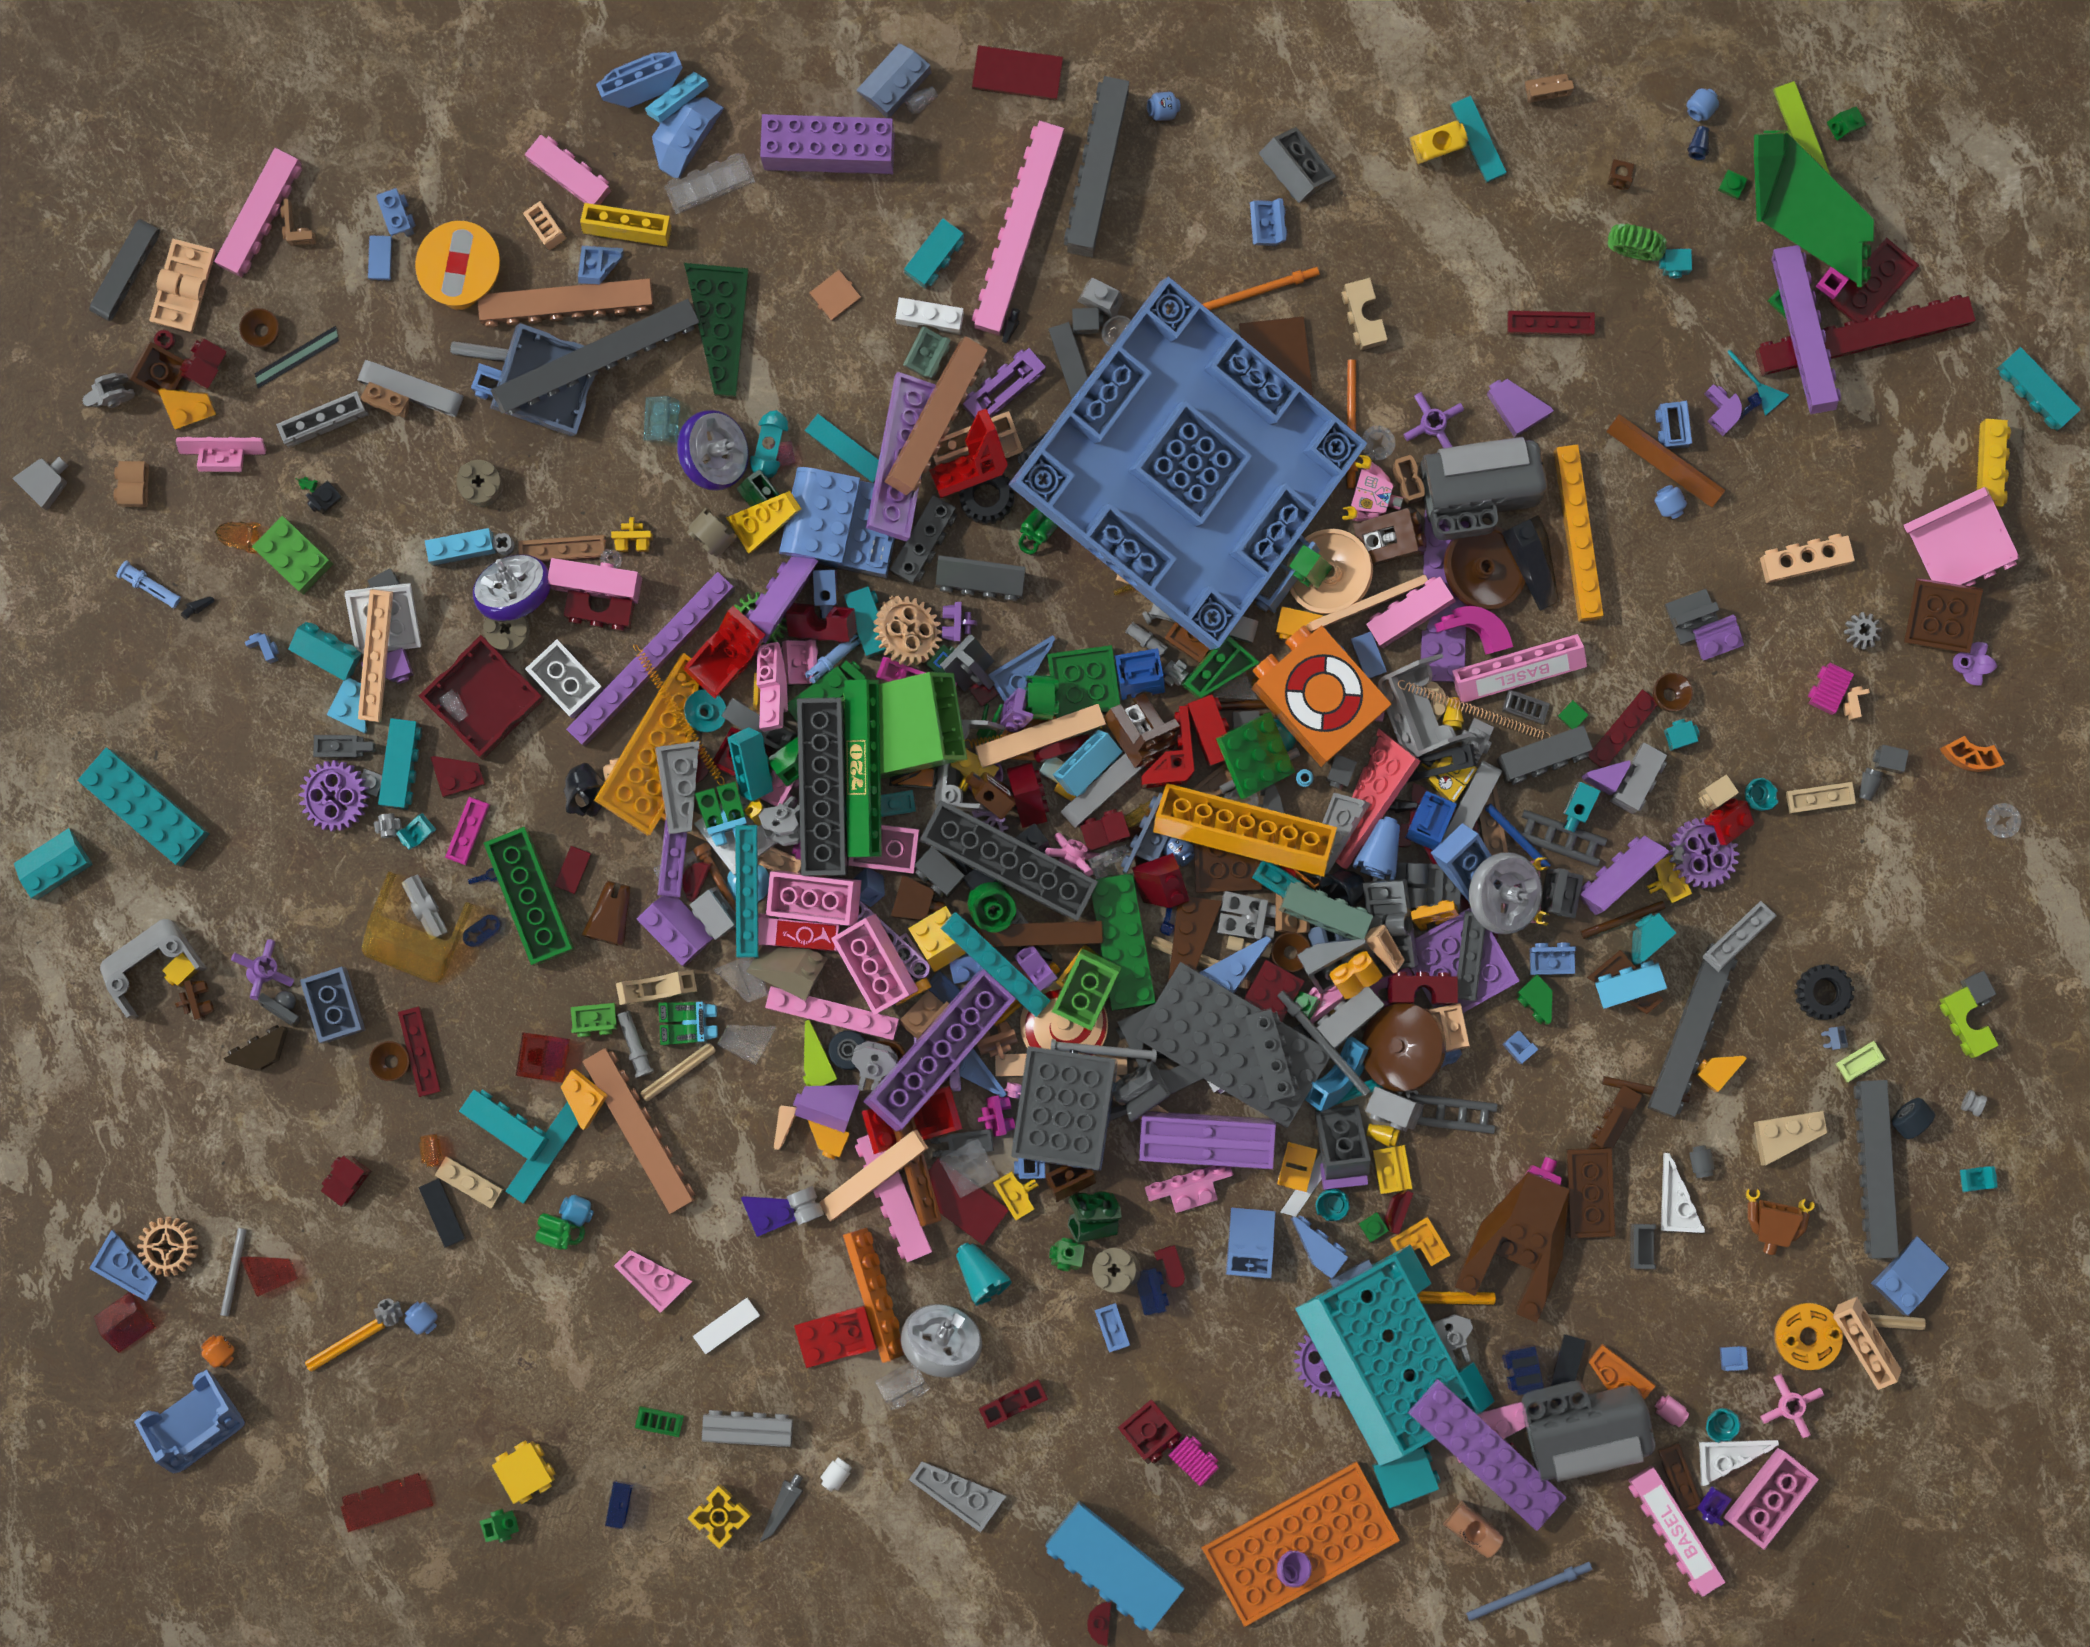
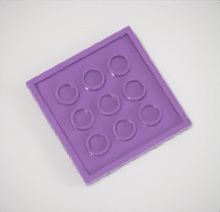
[1410,907,1520,1013]

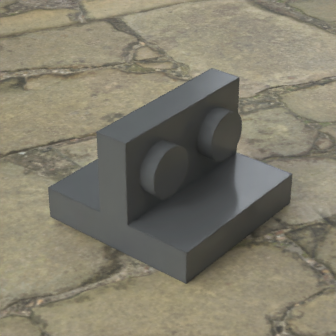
[1665,589,1719,645]
[940,634,995,692]
[1541,868,1584,919]

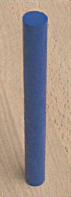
[1485,803,1551,868]

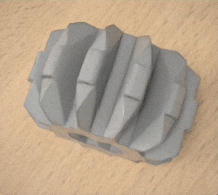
[1844,612,1882,650]

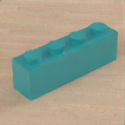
[1997,347,2081,431]
[378,718,422,810]
[459,1089,549,1162]

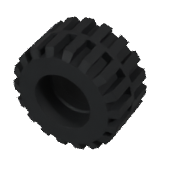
[959,473,1014,525]
[1795,964,1855,1020]

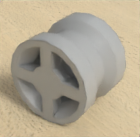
[1961,1090,1987,1117]

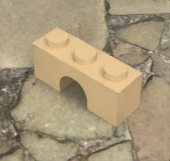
[1341,278,1387,351]

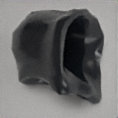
[564,763,605,817]
[1316,869,1365,907]

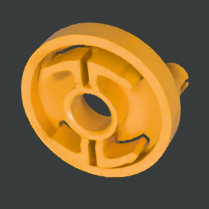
[1774,1303,1843,1370]

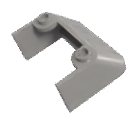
[1378,654,1473,758]
[935,720,1004,812]
[100,919,207,1019]

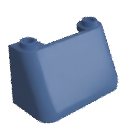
[134,1370,245,1473]

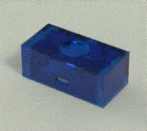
[605,1480,633,1529]

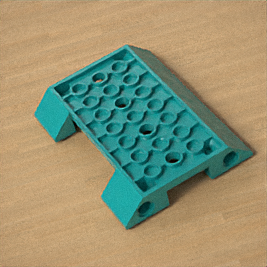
[1295,1244,1495,1466]

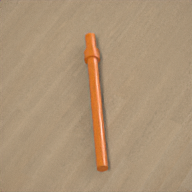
[1202,267,1320,311]
[1347,359,1358,489]

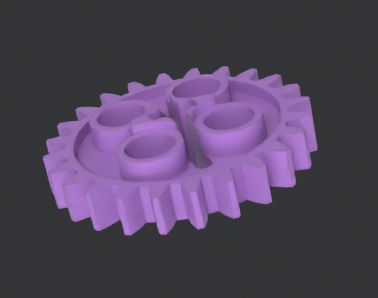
[299,760,370,831]
[1668,817,1739,889]
[1293,1335,1340,1398]

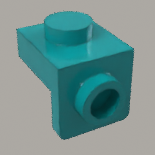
[396,813,436,850]
[1960,1166,1998,1192]

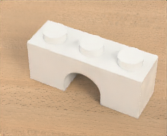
[895,297,964,335]

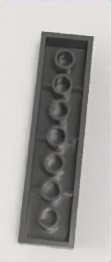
[1064,76,1129,258]
[797,697,848,876]
[919,800,1098,922]

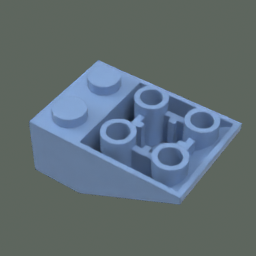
[1226,1208,1275,1278]
[1291,1215,1348,1278]

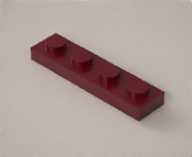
[1507,311,1595,335]
[1587,689,1657,768]
[398,1006,442,1097]

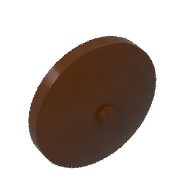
[1444,523,1525,611]
[1362,1003,1446,1092]

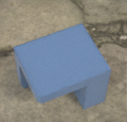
[854,868,885,907]
[1502,1031,1538,1064]
[1720,1346,1748,1371]

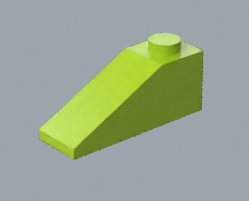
[803,1020,839,1086]

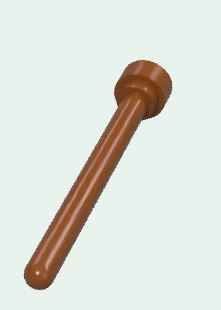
[693,841,736,913]

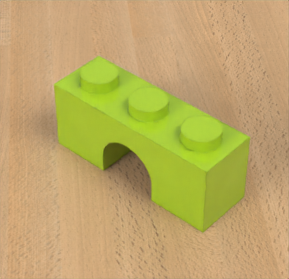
[1939,987,1999,1058]

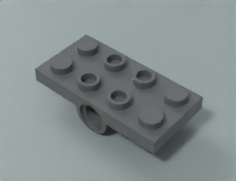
[1373,862,1461,910]
[1363,879,1418,969]

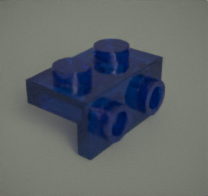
[1136,1268,1169,1315]

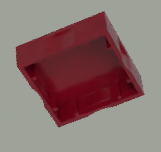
[418,635,545,760]

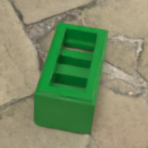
[635,1406,684,1437]

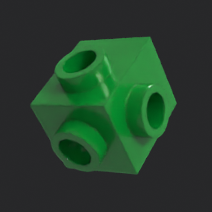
[1049,1238,1085,1271]
[479,1509,519,1543]

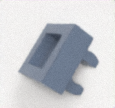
[1821,1026,1848,1050]

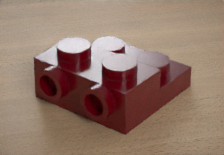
[1118,1399,1182,1464]

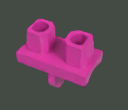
[977,1095,1015,1137]

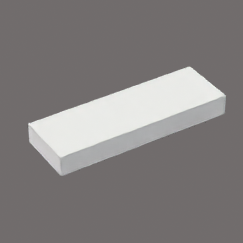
[693,1297,760,1354]

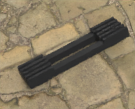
[1406,744,1478,783]

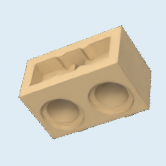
[1698,774,1739,811]

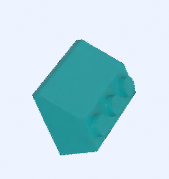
[14,828,93,900]
[1631,913,1676,965]

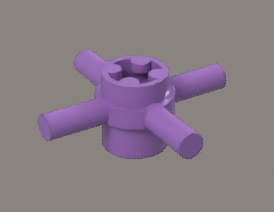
[1403,392,1464,448]
[231,939,294,1000]

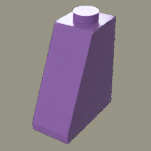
[1487,379,1553,438]
[793,1085,860,1133]

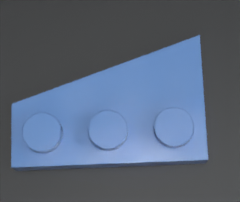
[89,1230,159,1301]

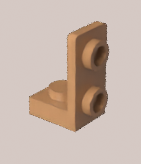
[281,199,316,246]

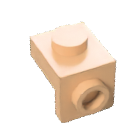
[1843,686,1870,721]

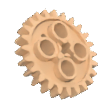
[873,596,942,666]

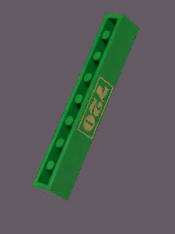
[843,679,882,857]

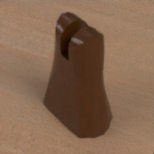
[582,880,630,947]

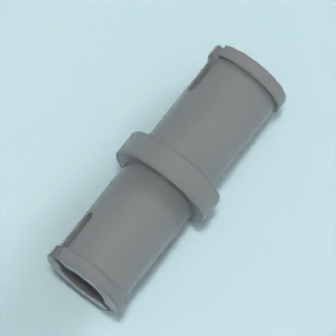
[1125,621,1168,658]

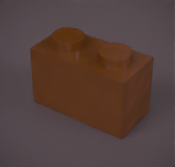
[1045,1165,1096,1202]

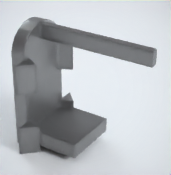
[1670,842,1686,864]

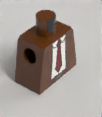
[965,772,1016,820]

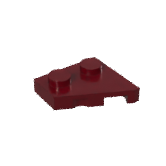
[431,756,485,798]

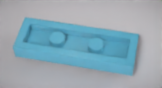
[645,72,709,123]

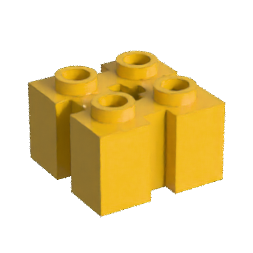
[687,1484,752,1549]

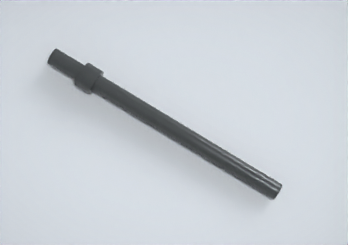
[1277,990,1371,1096]

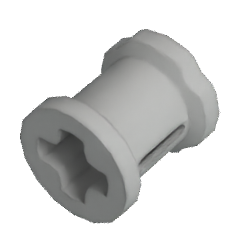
[493,533,515,555]

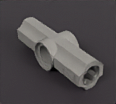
[401,874,449,941]

